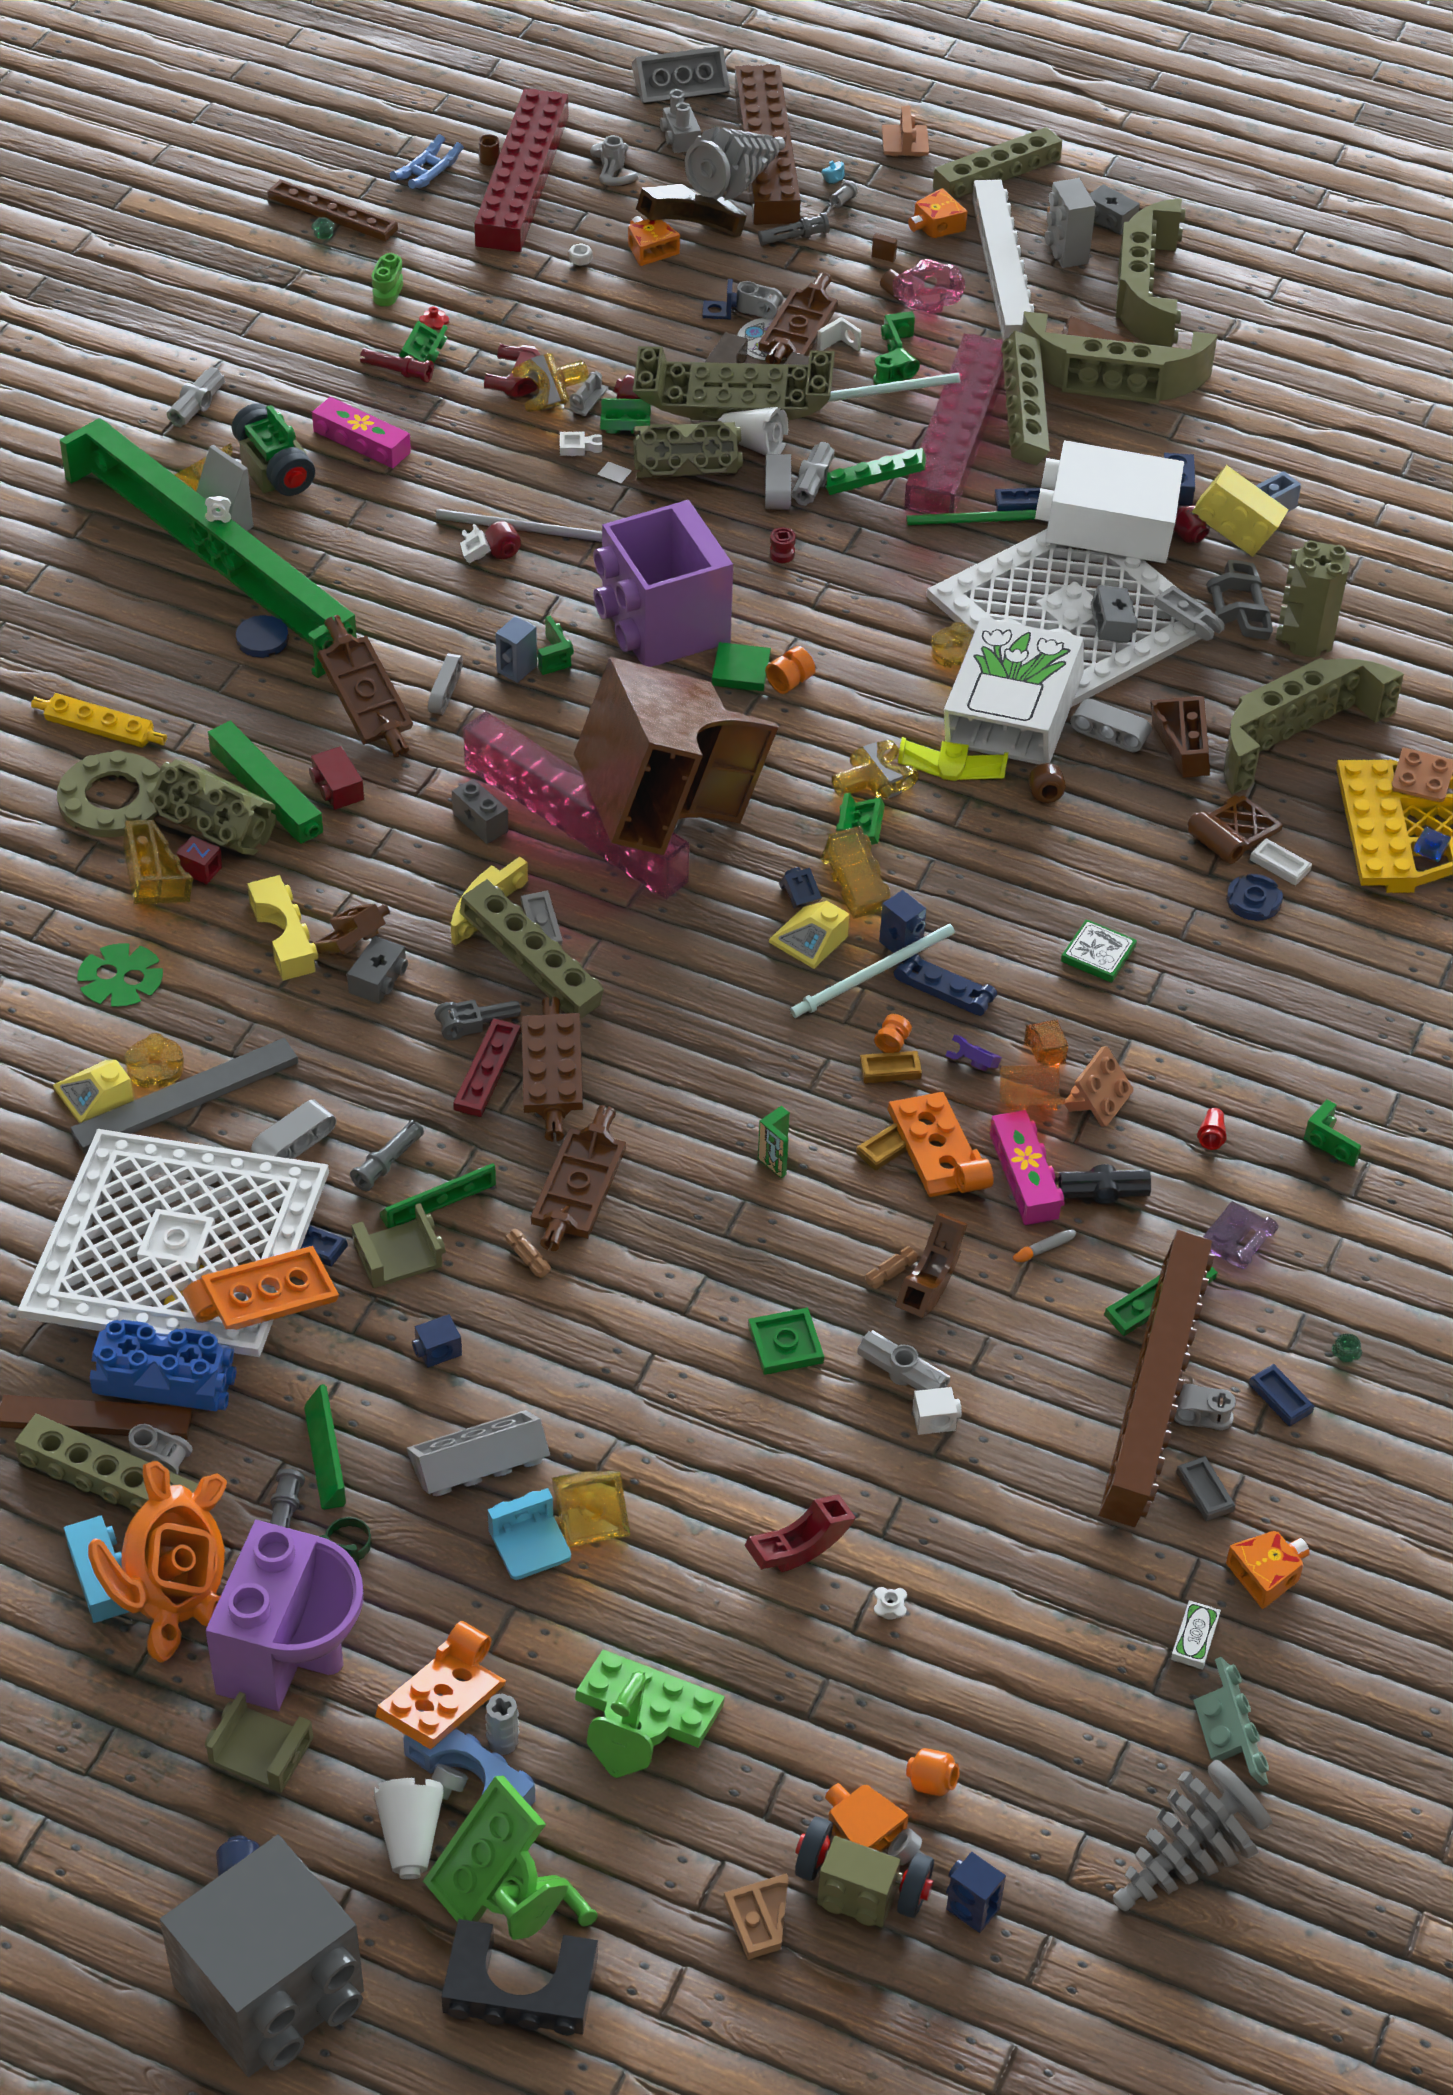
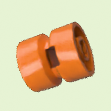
[765,646,816,694]

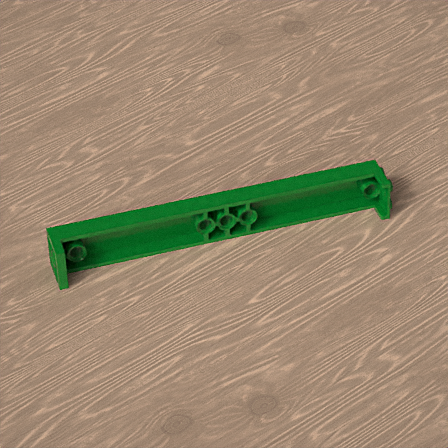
[60,418,357,678]

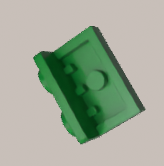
[398,321,448,364]
[600,398,651,434]
[245,405,296,461]
[836,792,885,850]

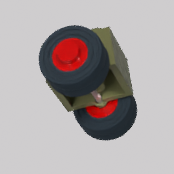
[232,403,315,496]

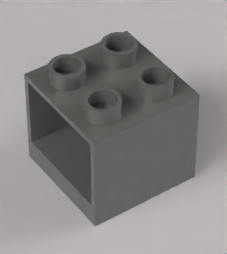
[160,1834,364,2078]

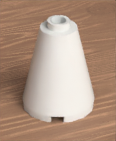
[718,407,789,456]
[374,1778,443,1879]

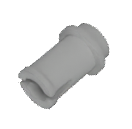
[830,181,858,208]

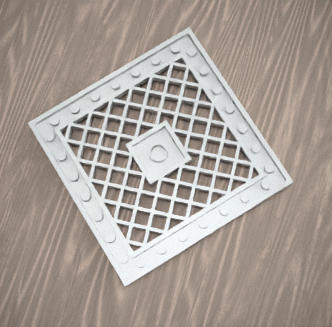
[926,529,1214,707]
[18,1129,329,1357]

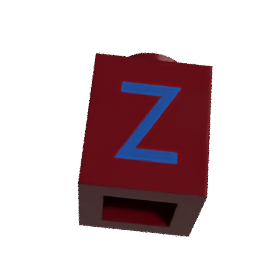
[176,836,222,884]

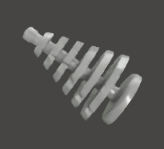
[685,127,785,201]
[1113,1760,1272,1911]

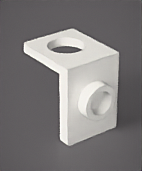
[817,317,861,351]

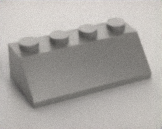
[632,46,730,103]
[406,1410,550,1496]

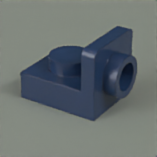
[779,867,822,909]

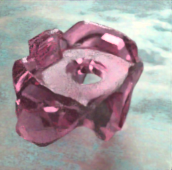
[893,259,965,314]

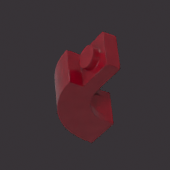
[744,1494,856,1572]

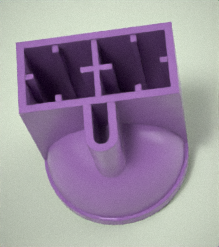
[205,1519,364,1711]

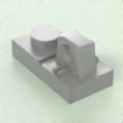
[520,890,563,945]

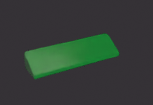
[380,1163,496,1229]
[304,1384,346,1510]

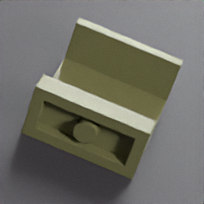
[351,1203,446,1288]
[205,1691,313,1793]

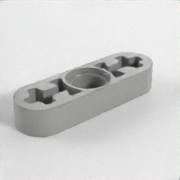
[428,653,463,715]

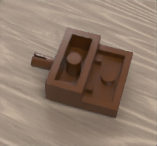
[314,904,390,955]

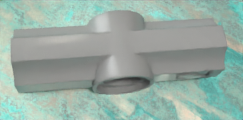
[167,367,225,428]
[792,442,835,506]
[857,1331,950,1390]

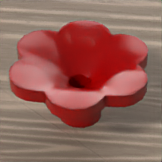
[419,306,449,330]

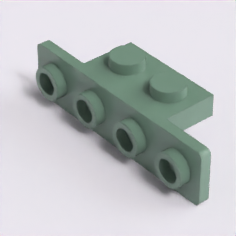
[1193,1657,1269,1786]

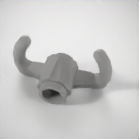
[590,135,639,186]

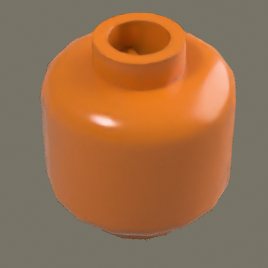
[906,1748,959,1796]

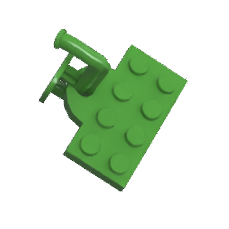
[575,1649,725,1778]
[423,1776,598,1940]

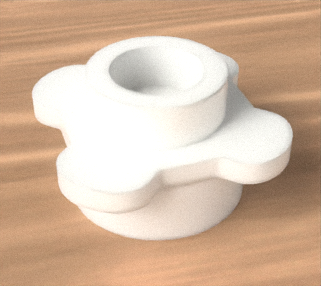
[205,496,231,523]
[874,1587,907,1620]

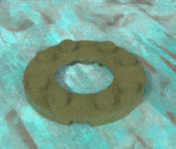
[57,750,160,837]

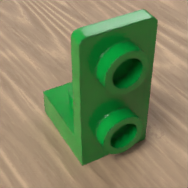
[881,311,915,352]
[538,615,574,675]
[1304,1099,1361,1167]

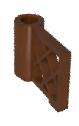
[1188,795,1283,864]

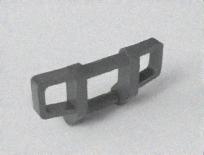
[1206,560,1273,640]

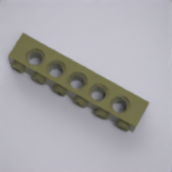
[933,127,1063,199]
[1001,331,1050,466]
[459,879,604,1019]
[15,1413,198,1514]

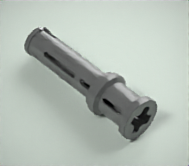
[758,212,830,246]
[350,1120,424,1191]
[270,1469,305,1528]

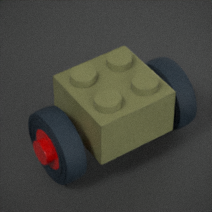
[795,1816,934,1928]

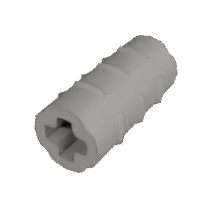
[485,1693,520,1755]

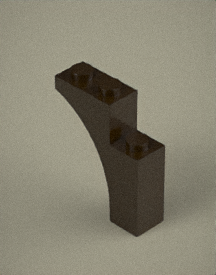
[636,184,747,237]

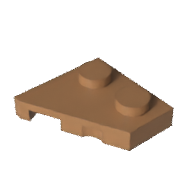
[723,1873,789,1960]

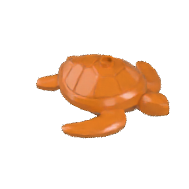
[88,1461,227,1663]

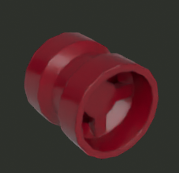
[770,527,796,563]

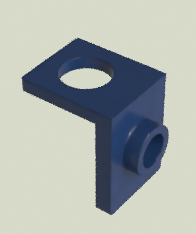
[702,279,737,319]

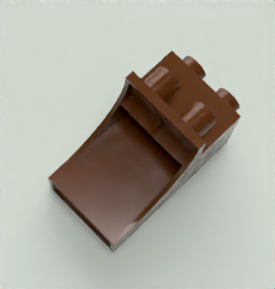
[574,657,779,855]

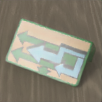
[758,1106,790,1178]

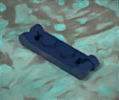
[893,954,997,1016]

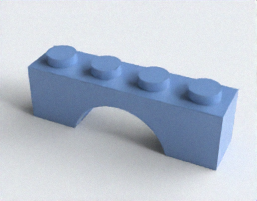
[403,1728,536,1806]

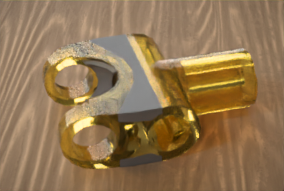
[511,353,589,412]
[832,740,919,800]

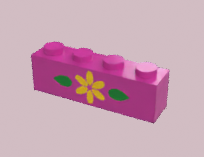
[312,396,411,468]
[990,1110,1064,1225]

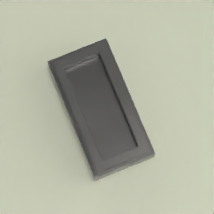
[1176,1456,1236,1522]

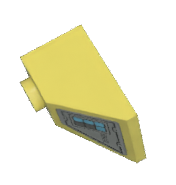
[769,901,850,969]
[53,1060,134,1123]

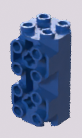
[90,1319,237,1411]

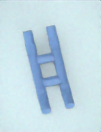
[390,134,464,189]

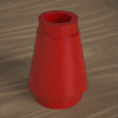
[1197,1108,1227,1150]

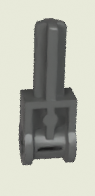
[434,999,521,1040]

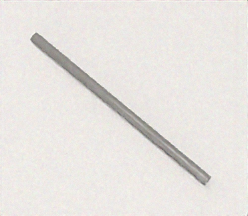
[436,509,602,542]

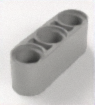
[765,454,791,510]
[1070,699,1152,752]
[251,1099,337,1159]

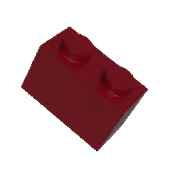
[309,746,364,810]

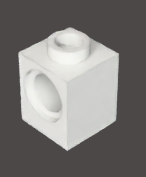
[912,1387,962,1435]

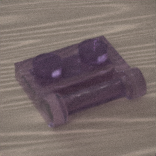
[1203,1201,1278,1269]

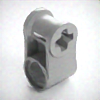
[736,281,783,319]
[1174,1384,1236,1430]
[128,1424,193,1475]

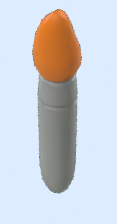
[1013,1229,1076,1262]

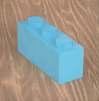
[64,1515,129,1623]

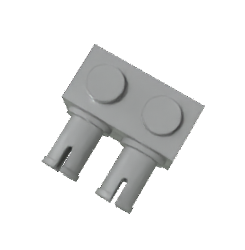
[660,89,701,153]

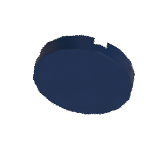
[236,615,289,658]
[1226,874,1283,921]

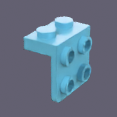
[488,1488,571,1580]

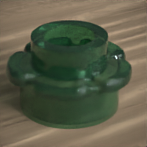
[311,217,335,239]
[1332,1333,1362,1363]

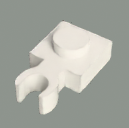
[560,432,602,456]
[460,524,491,564]

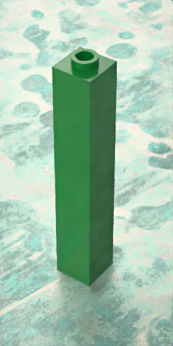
[208,720,323,844]

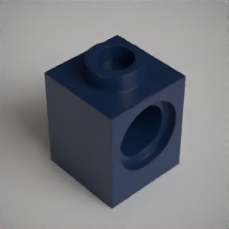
[412,1314,462,1368]

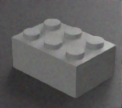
[1045,178,1096,268]

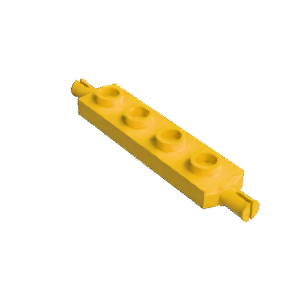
[31,693,167,748]

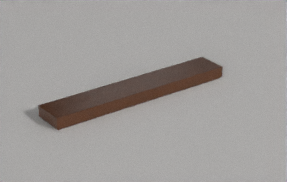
[267,179,398,242]
[0,1395,193,1440]

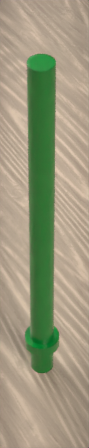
[906,510,1038,525]

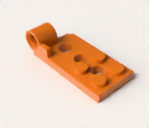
[887,1092,994,1197]
[182,1246,339,1330]
[375,1621,506,1750]

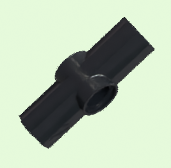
[1058,1164,1151,1204]

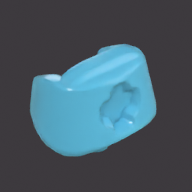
[821,161,845,184]

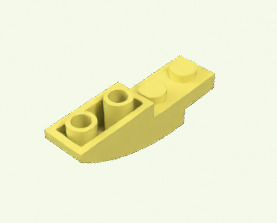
[451,857,528,946]

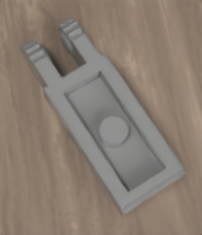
[1154,586,1225,641]

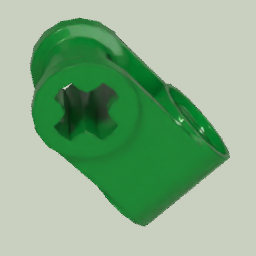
[873,348,920,385]

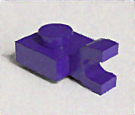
[945,1035,1002,1071]

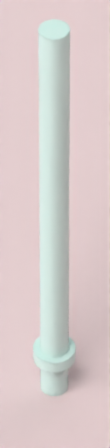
[828,373,961,402]
[790,924,955,1018]

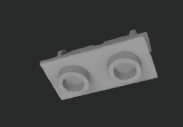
[564,371,609,416]

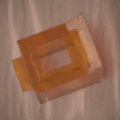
[1024,1019,1068,1068]

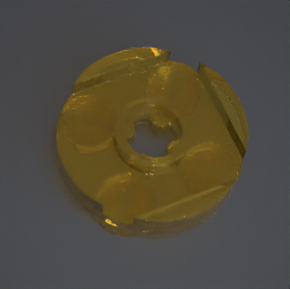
[931,622,975,668]
[124,1033,184,1088]

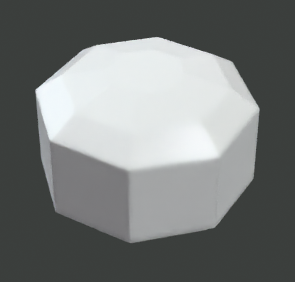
[569,244,592,266]

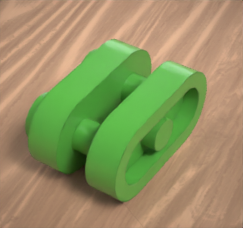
[372,253,403,306]

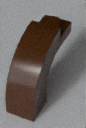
[895,1213,968,1318]

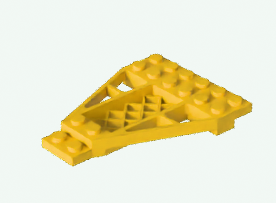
[1336,760,1453,893]

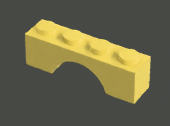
[247,875,318,981]

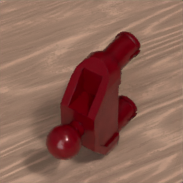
[484,343,561,397]

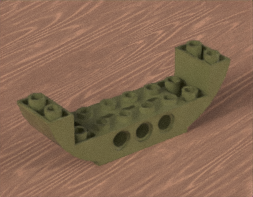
[1115,198,1186,347]
[1022,311,1218,404]
[633,346,835,421]
[1223,657,1404,795]

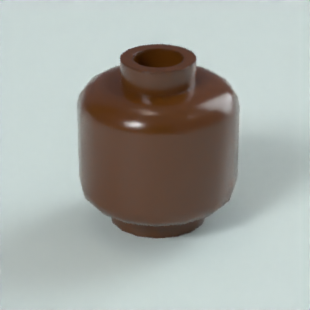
[1028,763,1066,803]

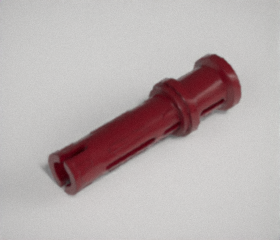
[360,348,434,383]

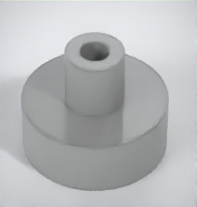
[431,1764,468,1800]
[888,1828,924,1865]

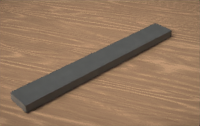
[70,1037,298,1154]

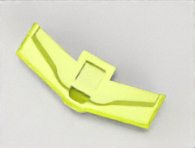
[898,737,1009,781]

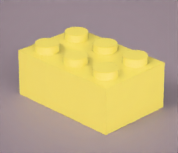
[1192,465,1289,557]

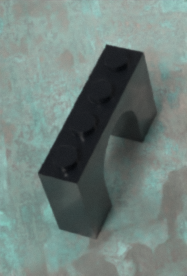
[441,1919,598,2036]

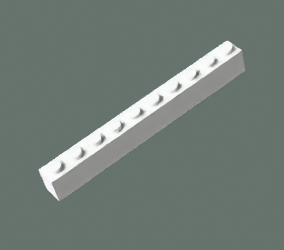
[972,180,1034,341]

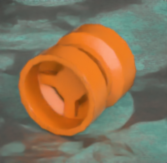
[874,1014,912,1053]

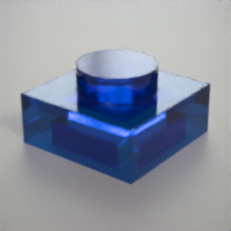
[1413,827,1451,862]

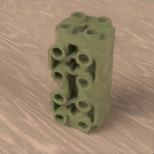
[633,421,743,479]
[1275,540,1351,658]
[149,759,276,855]

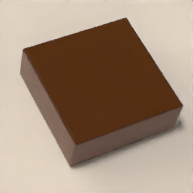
[871,233,897,262]

